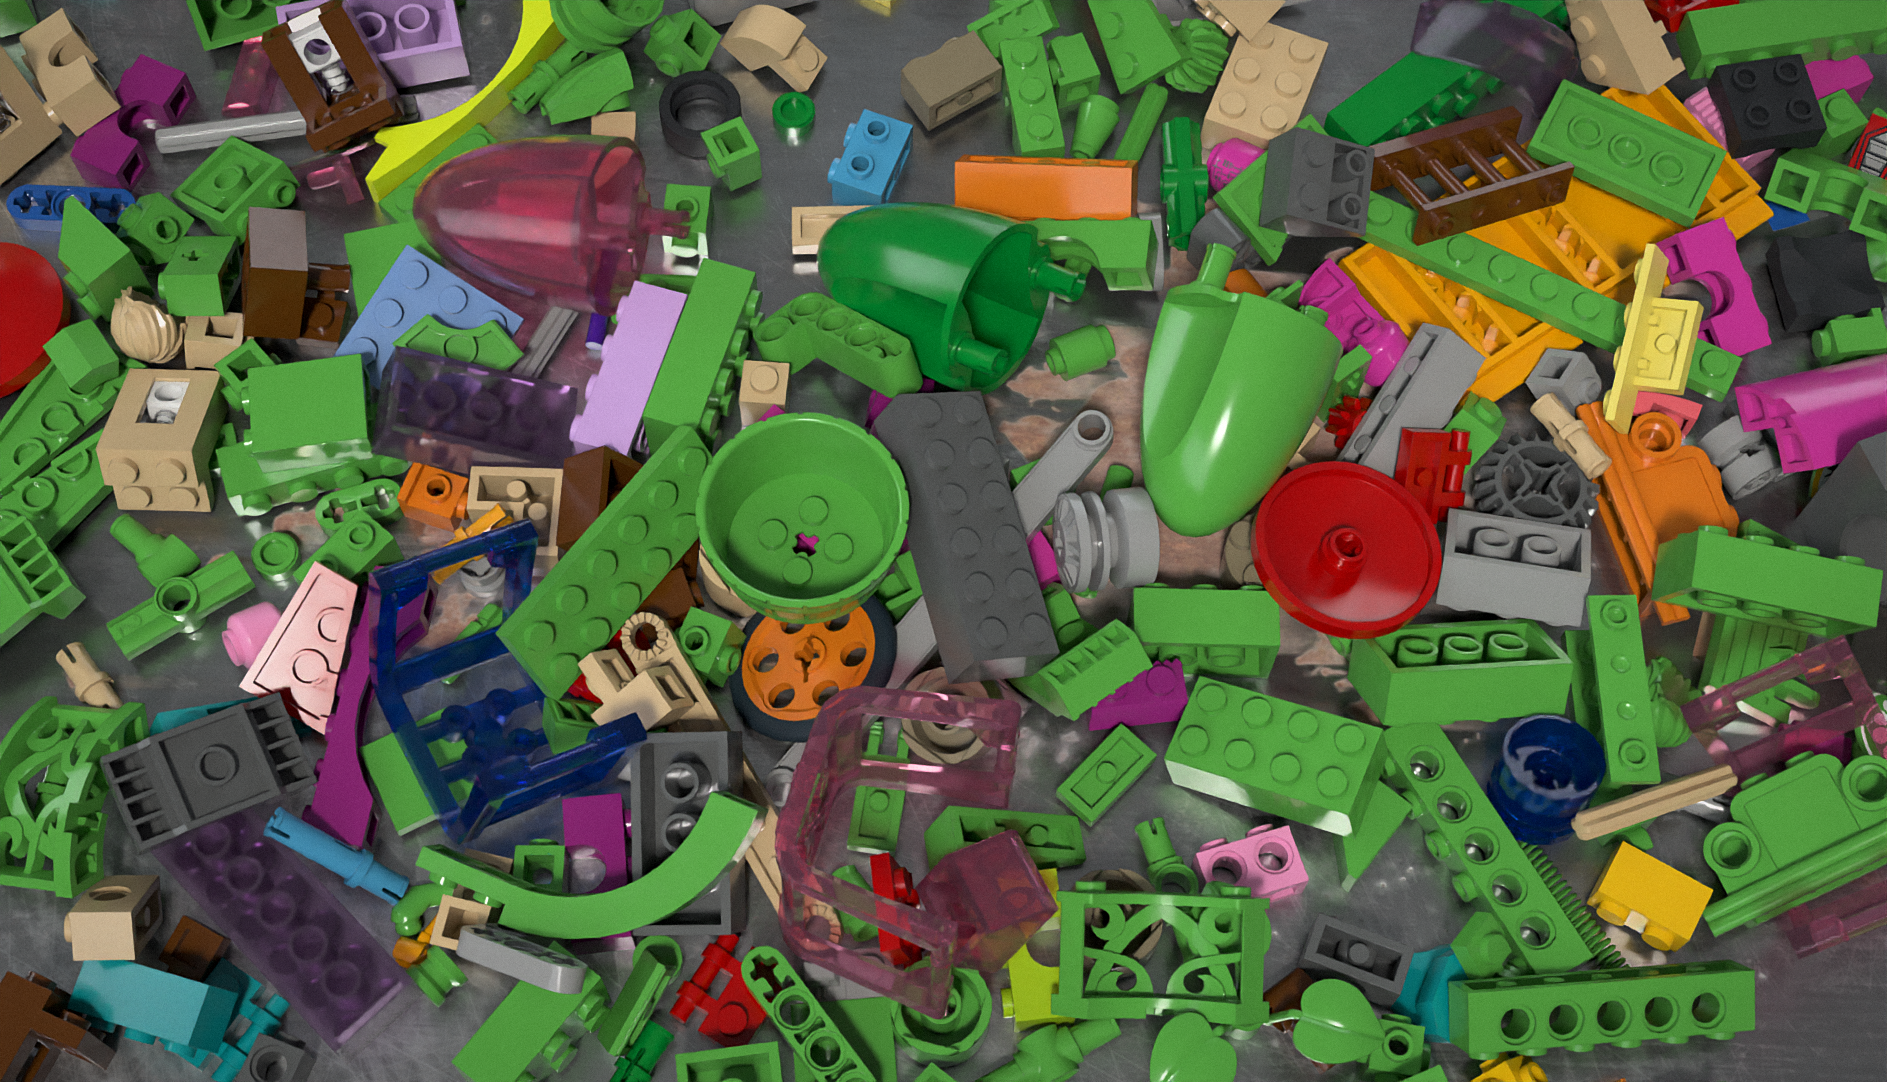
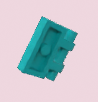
[158,958,291,1082]

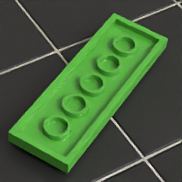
[495,424,713,701]

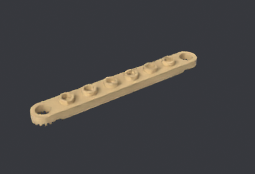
[620,612,844,955]

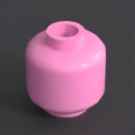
[222,601,285,669]

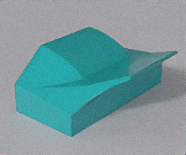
[1390,944,1469,1044]

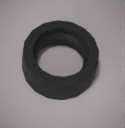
[659,70,742,157]

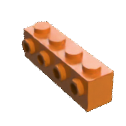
[955,154,1138,221]

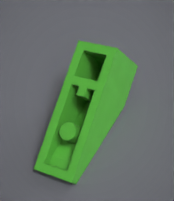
[923,805,1087,880]

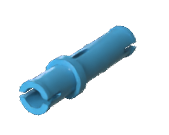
[263,807,410,906]

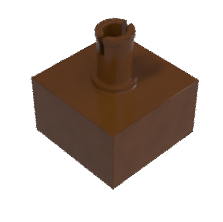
[241,207,350,340]

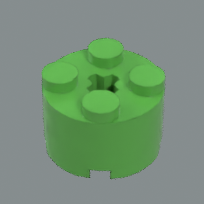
[890,953,992,1067]

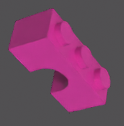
[1656,217,1772,356]

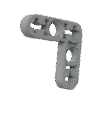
[456,922,588,994]

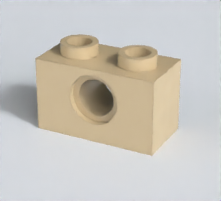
[64,875,163,961]

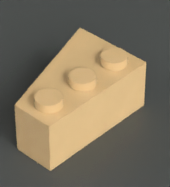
[1565,0,1685,95]

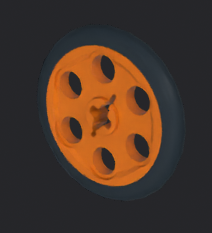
[729,595,896,743]

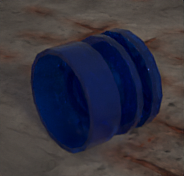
[1484,714,1606,845]

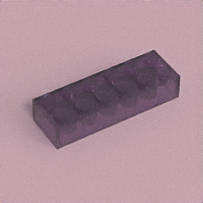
[151,808,424,1065]

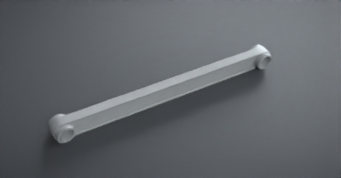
[762,410,1114,815]

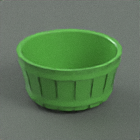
[695,412,909,624]

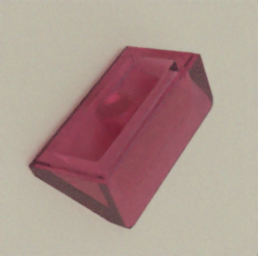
[221,36,279,118]

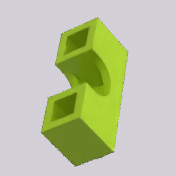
[988,868,1075,1032]

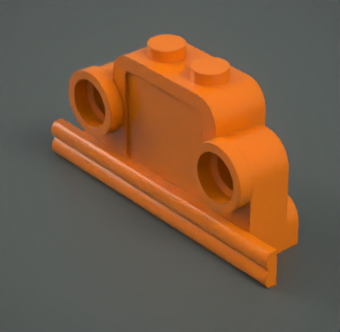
[1575,401,1739,626]

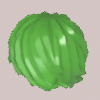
[1646,655,1710,748]

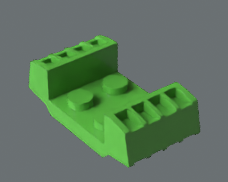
[0,514,86,647]
[1008,582,1153,721]

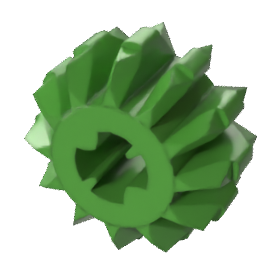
[1164,18,1229,94]

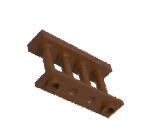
[1368,105,1575,246]

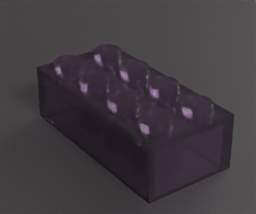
[371,345,578,474]

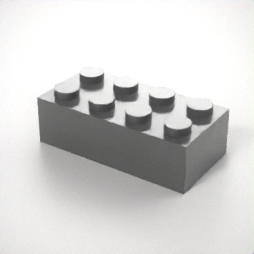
[630,731,746,936]

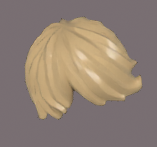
[111,286,190,364]

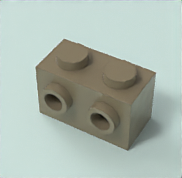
[901,30,1002,131]

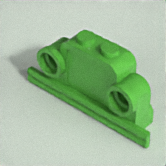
[1702,751,1887,937]

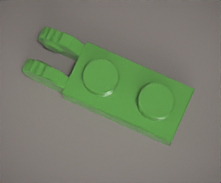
[847,721,911,857]

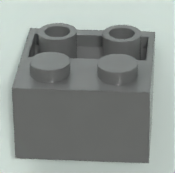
[1259,127,1375,237]

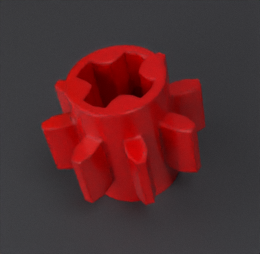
[1325,395,1374,449]

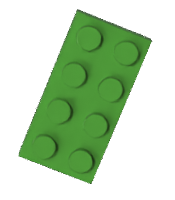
[1526,79,1727,228]

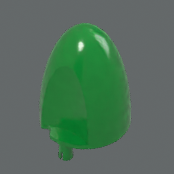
[816,202,1086,396]

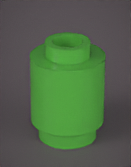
[1045,324,1116,381]

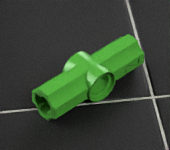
[106,550,256,661]

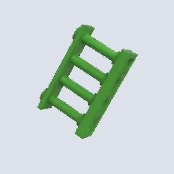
[1561,595,1661,811]

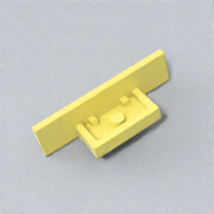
[1603,243,1704,434]

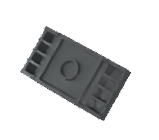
[99,692,318,856]

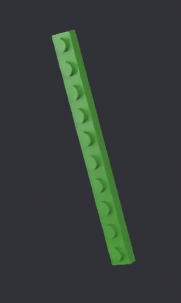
[1358,190,1743,403]

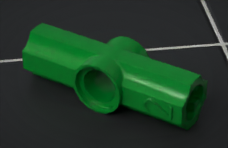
[1160,117,1208,251]

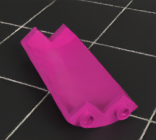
[1734,353,1887,474]

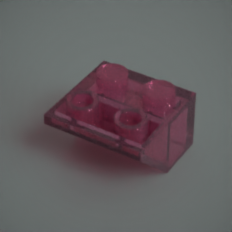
[915,829,1059,973]

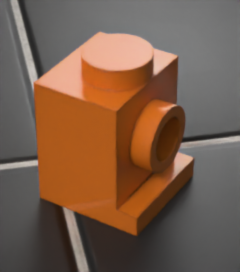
[397,458,470,533]

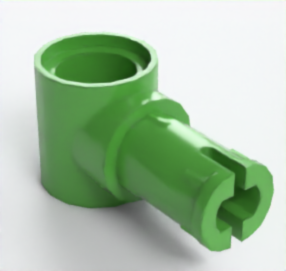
[110,513,202,588]

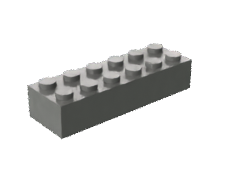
[874,391,1060,685]

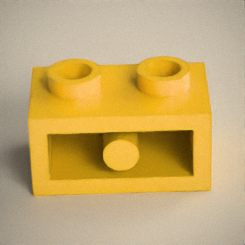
[1586,841,1714,953]

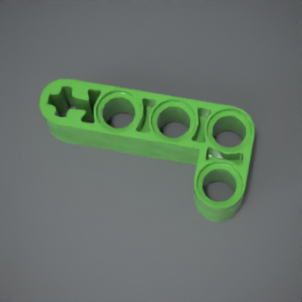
[753,292,923,399]
[741,946,876,1082]

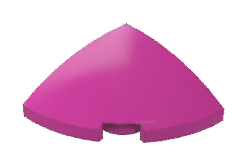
[1298,258,1385,358]

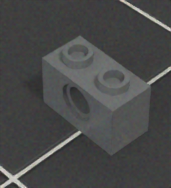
[1297,912,1415,1008]

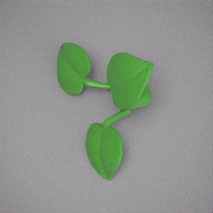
[1149,881,1385,1082]

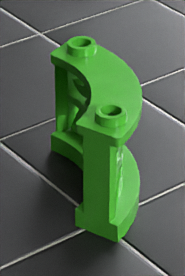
[0,696,150,899]
[1051,881,1270,1025]

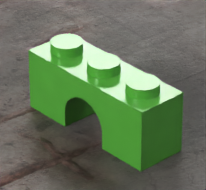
[998,36,1065,158]
[1764,148,1887,243]

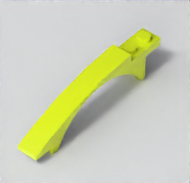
[365,0,565,203]

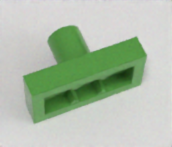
[967,0,1060,61]

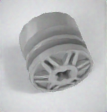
[1053,487,1160,593]

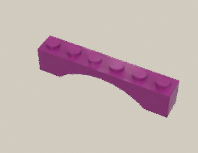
[301,565,439,853]

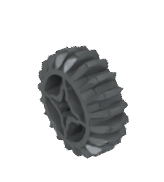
[1472,430,1600,529]

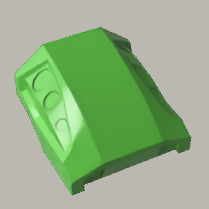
[539,47,634,125]

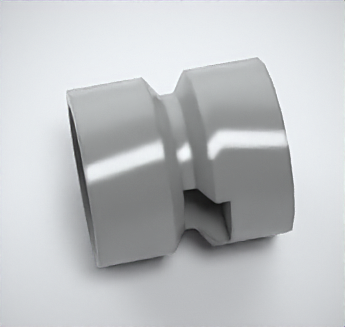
[1697,414,1783,500]

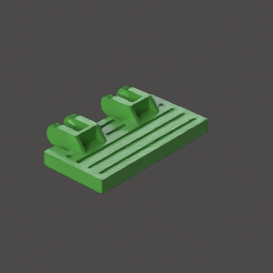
[1698,519,1827,728]

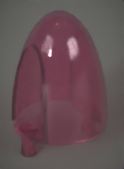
[412,134,690,317]

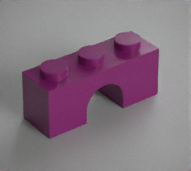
[70,54,197,193]
[562,793,636,955]

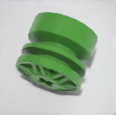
[549,0,665,54]

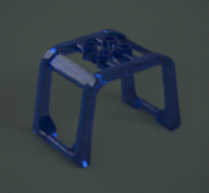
[369,518,647,845]

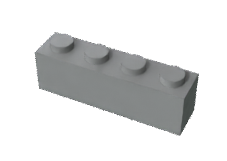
[1336,323,1486,480]

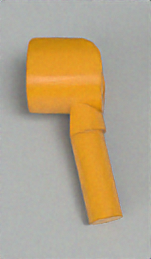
[392,913,438,968]

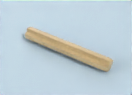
[1571,763,1738,841]

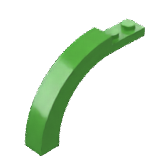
[415,790,769,939]

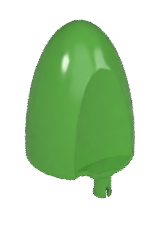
[1140,243,1343,538]

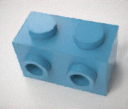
[827,109,913,206]

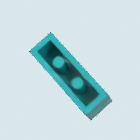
[67,960,238,1058]

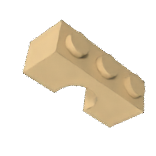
[19,8,121,136]

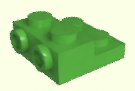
[170,135,301,246]

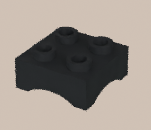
[1707,54,1827,159]
[1765,230,1886,332]

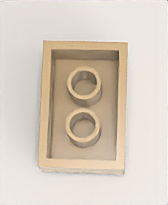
[1200,22,1329,150]

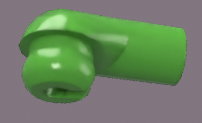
[390,882,454,937]

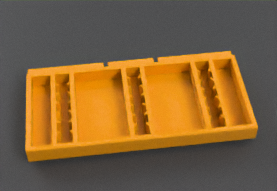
[1338,84,1774,407]

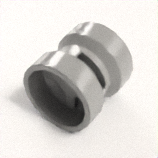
[457,543,508,598]

